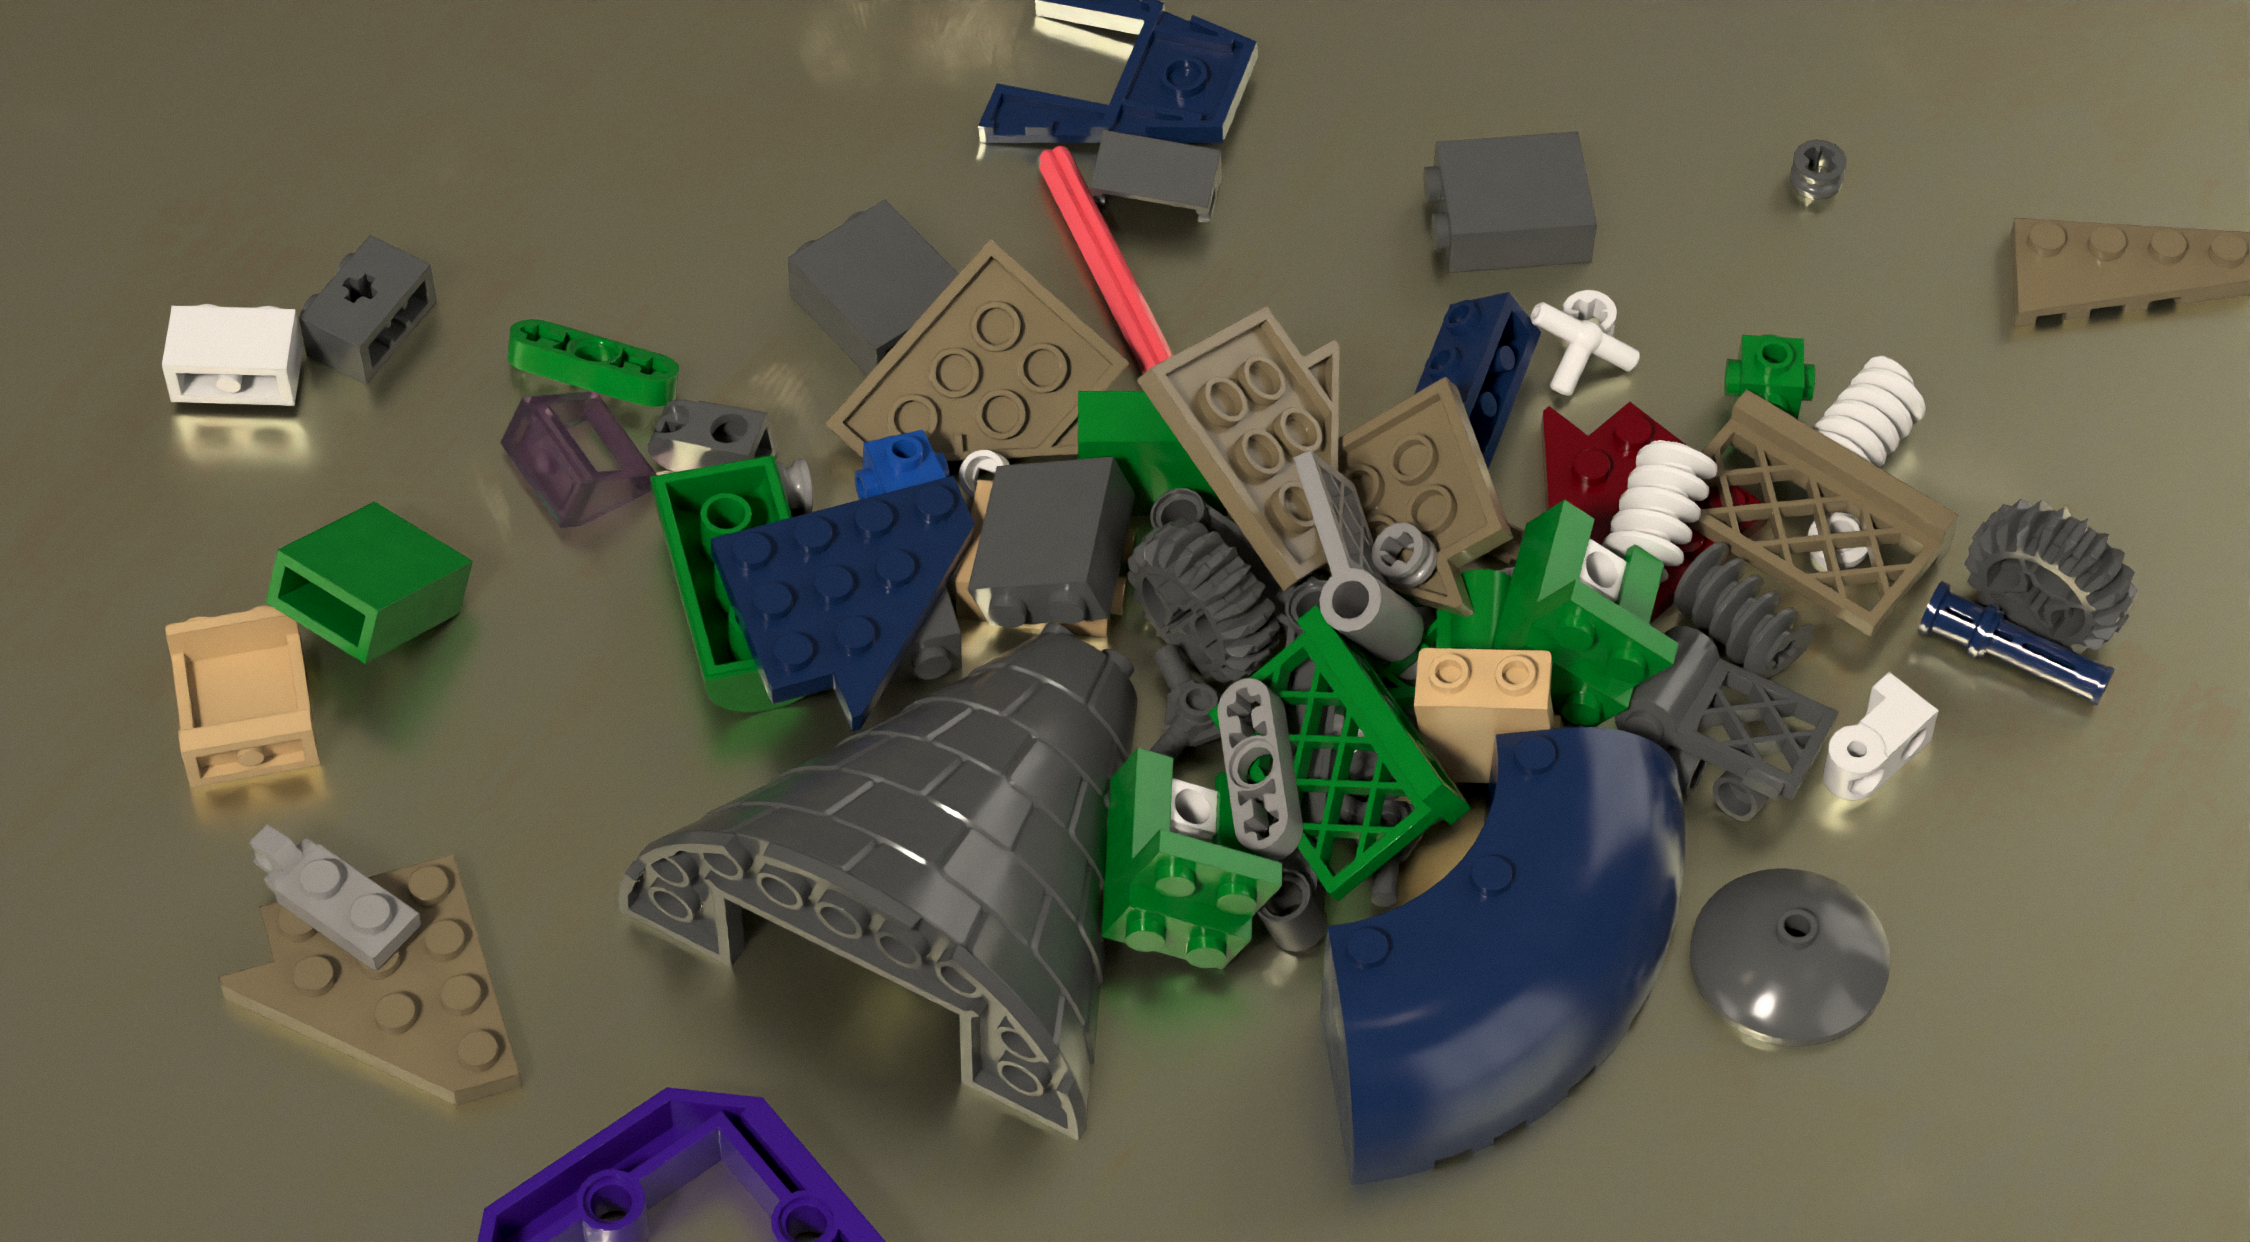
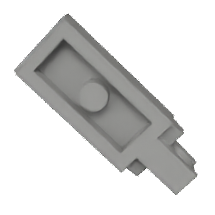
[249,825,421,971]

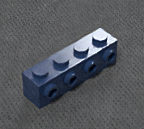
[1414,292,1541,469]

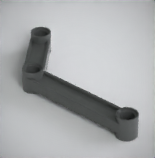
[1150,488,1345,952]

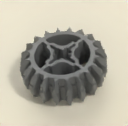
[1964,499,2138,655]
[1127,517,1280,684]

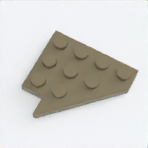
[825,238,1129,462]
[1137,305,1340,591]
[1315,377,1513,617]
[218,854,522,1106]

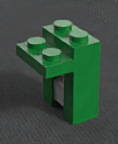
[1492,500,1679,727]
[1101,747,1282,970]

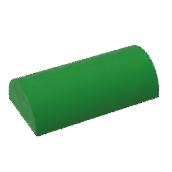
[650,455,807,712]

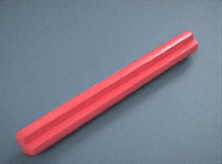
[1039,145,1173,374]

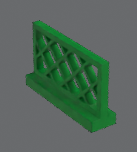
[1208,604,1472,902]

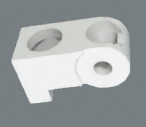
[1823,672,1939,801]

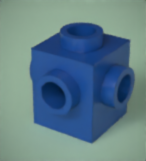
[855,430,950,500]

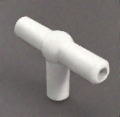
[1531,302,1640,397]

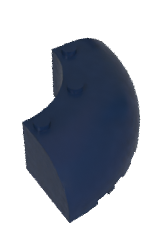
[1320,727,1685,1186]

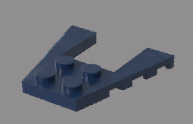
[978,0,1258,143]

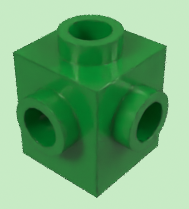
[1724,334,1815,419]

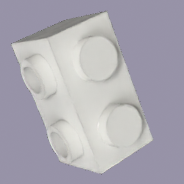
[162,304,304,406]

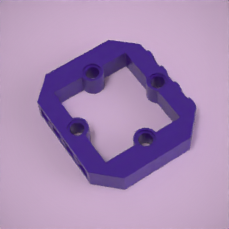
[477,1087,886,1242]

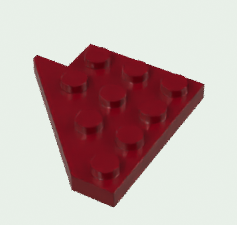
[1541,401,1768,625]

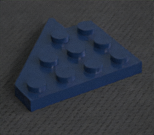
[711,476,975,731]

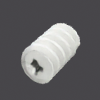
[1812,356,1926,468]
[1602,440,1718,583]

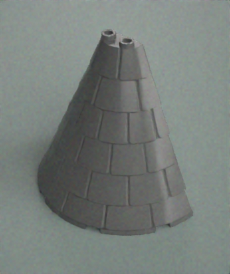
[618,623,1138,1141]

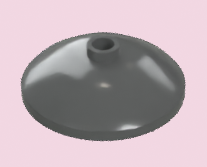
[1690,868,1890,1047]

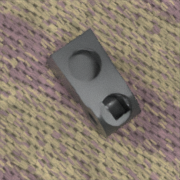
[648,400,777,472]

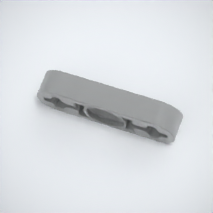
[1217,678,1303,861]

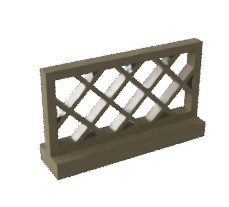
[1685,390,1959,637]

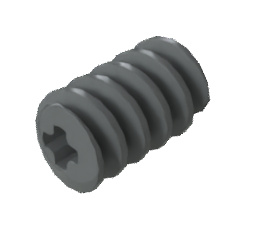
[1674,542,1814,679]

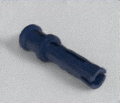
[1918,581,2115,705]

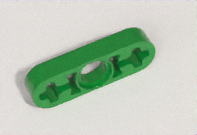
[507,319,679,407]

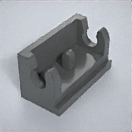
[1090,130,1222,223]

